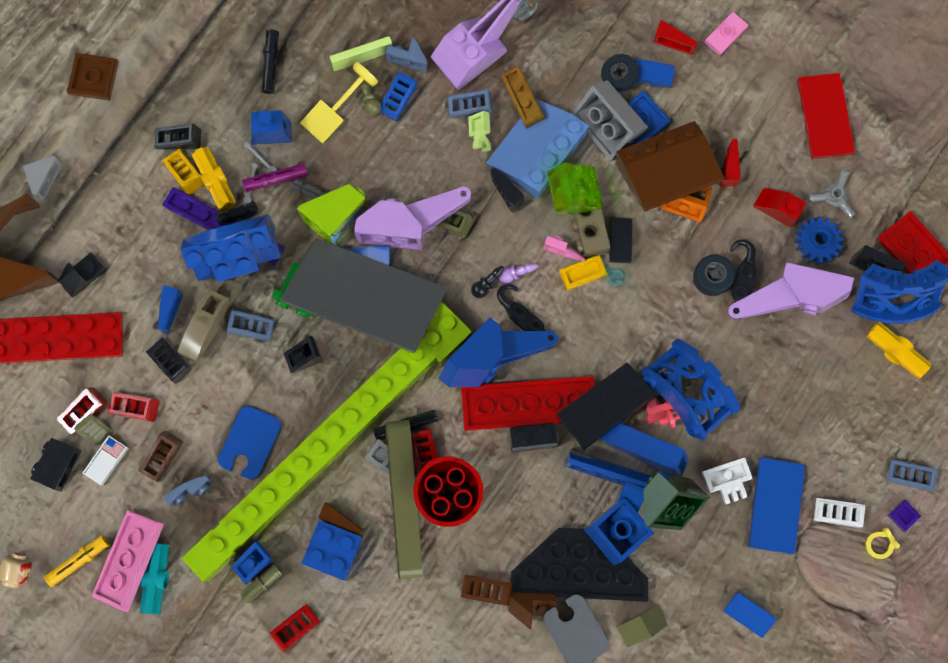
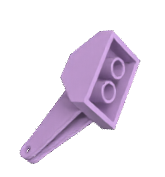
[354,186,471,250]

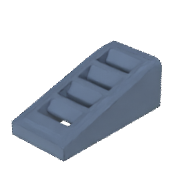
[448,89,494,118]
[226,309,275,341]
[887,459,938,492]

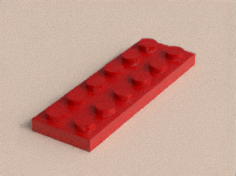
[0,312,123,364]
[461,376,595,432]

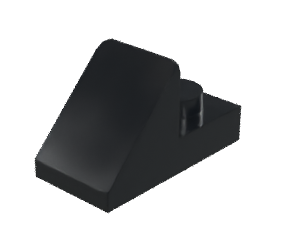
[58,252,106,298]

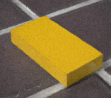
[559,255,608,291]

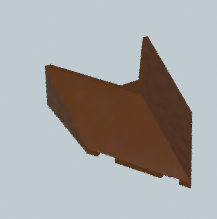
[0,193,59,301]

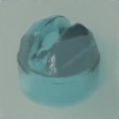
[607,268,625,287]

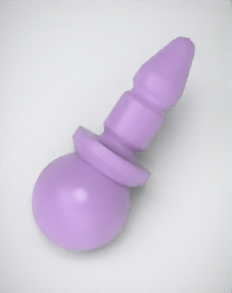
[498,264,538,284]

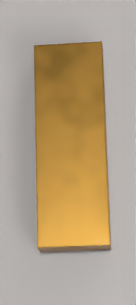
[501,65,545,129]

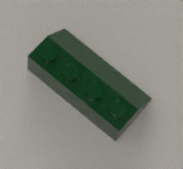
[643,472,710,530]

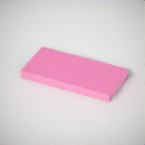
[91,510,164,612]

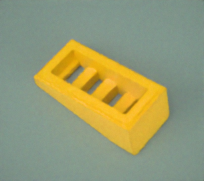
[162,148,205,195]

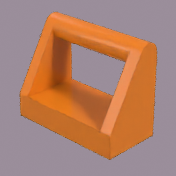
[660,186,713,223]

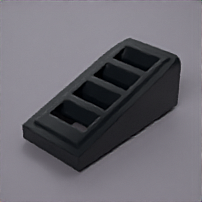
[154,123,201,150]
[490,167,524,213]
[146,337,192,384]

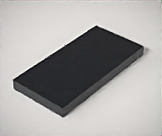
[556,362,656,450]

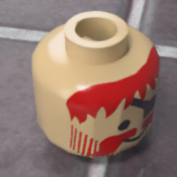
[0,552,32,588]

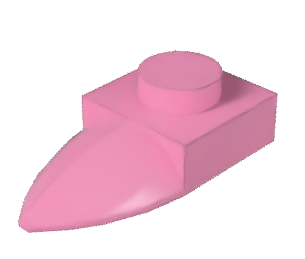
[543,236,585,261]

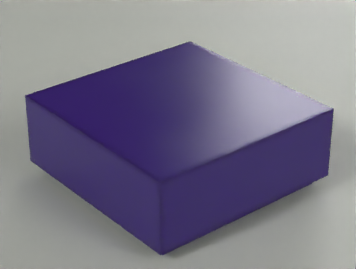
[887,500,921,532]

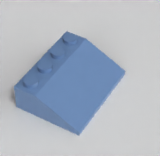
[486,99,589,200]

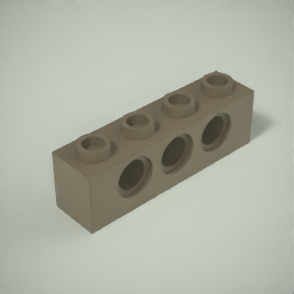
[562,166,610,258]

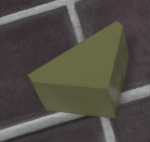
[617,605,668,647]

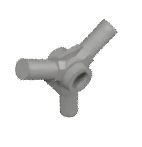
[808,170,856,219]

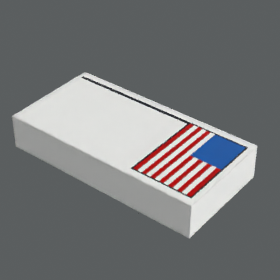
[83,435,129,486]

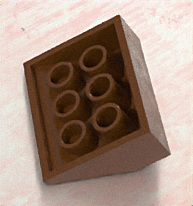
[616,121,724,212]

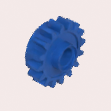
[794,216,844,265]

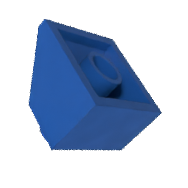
[584,497,654,565]

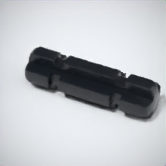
[216,202,258,225]

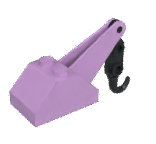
[728,239,854,320]

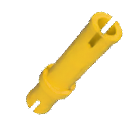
[44,534,110,587]

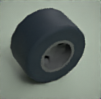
[693,254,735,296]

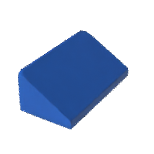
[723,592,777,638]

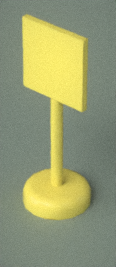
[300,62,378,144]

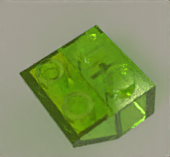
[547,162,603,215]

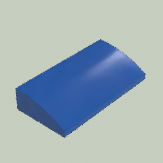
[565,449,652,488]

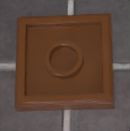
[67,53,119,101]

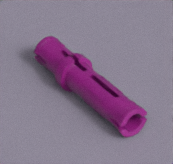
[242,163,308,193]

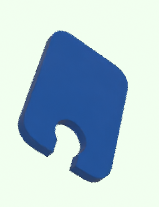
[218,406,281,480]

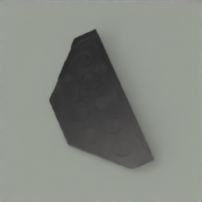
[510,528,649,602]

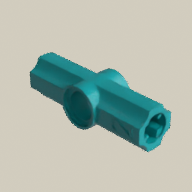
[139,544,170,615]

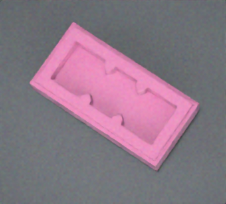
[704,12,748,56]

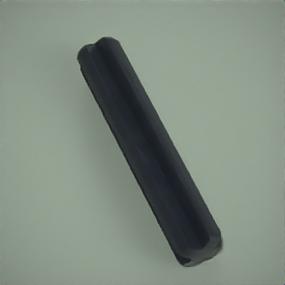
[373,410,438,440]

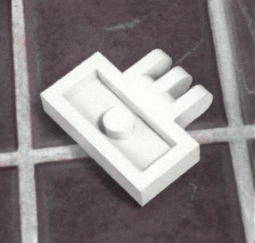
[701,457,753,505]

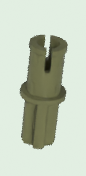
[240,564,283,603]

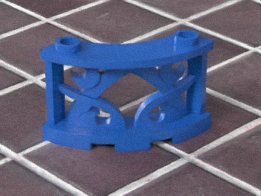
[851,260,948,323]
[641,338,741,441]

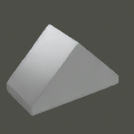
[23,156,63,201]

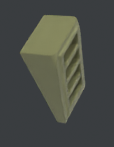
[436,210,474,239]
[73,413,113,445]

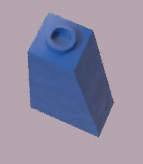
[601,423,689,477]

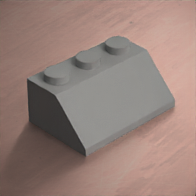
[571,80,648,161]

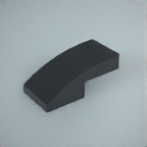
[609,217,632,263]

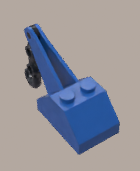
[439,284,558,387]

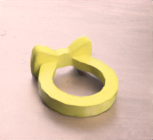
[865,527,900,559]

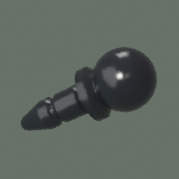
[471,266,504,298]

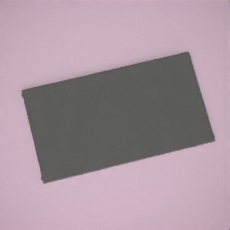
[280,238,447,353]

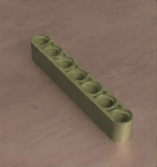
[385,420,423,580]

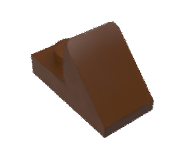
[508,592,556,629]

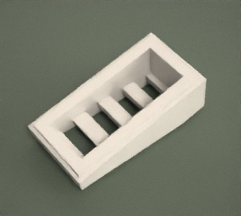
[813,498,865,528]

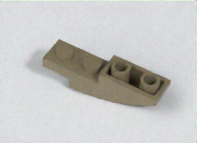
[177,279,243,362]

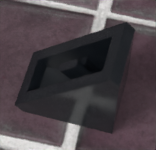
[284,336,323,373]

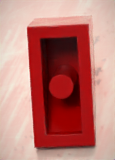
[753,188,807,228]

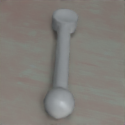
[244,141,277,172]
[243,162,260,205]

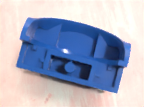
[180,214,282,282]

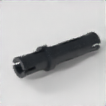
[261,29,280,94]

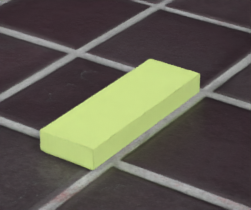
[330,37,393,72]

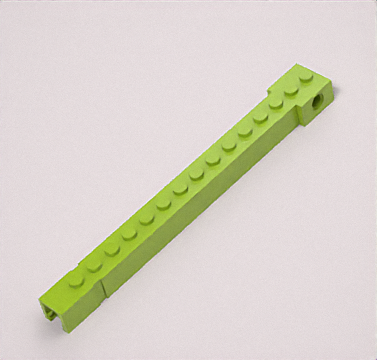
[181,301,472,582]

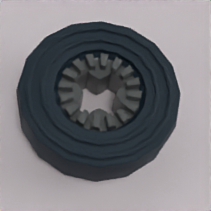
[601,54,639,92]

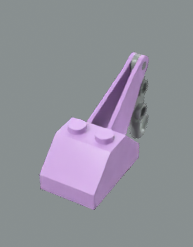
[431,0,538,91]

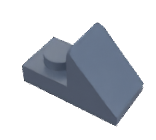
[385,37,428,73]

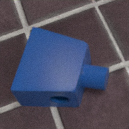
[251,110,292,145]

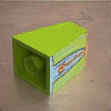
[297,184,369,246]

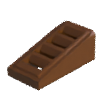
[138,431,184,482]
[318,502,364,536]
[461,575,513,606]

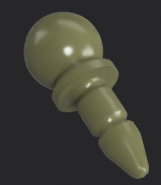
[360,81,381,116]

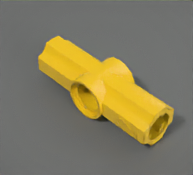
[192,147,237,211]
[866,322,932,379]

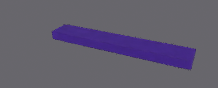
[162,187,285,266]

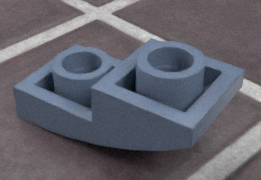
[163,476,213,506]

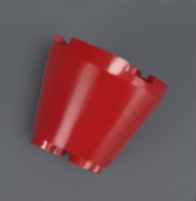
[413,456,483,527]

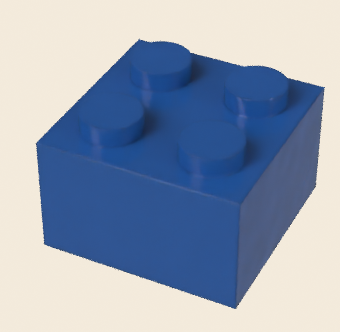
[301,520,364,581]

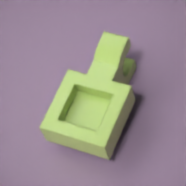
[468,111,491,152]

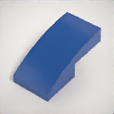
[634,59,676,88]

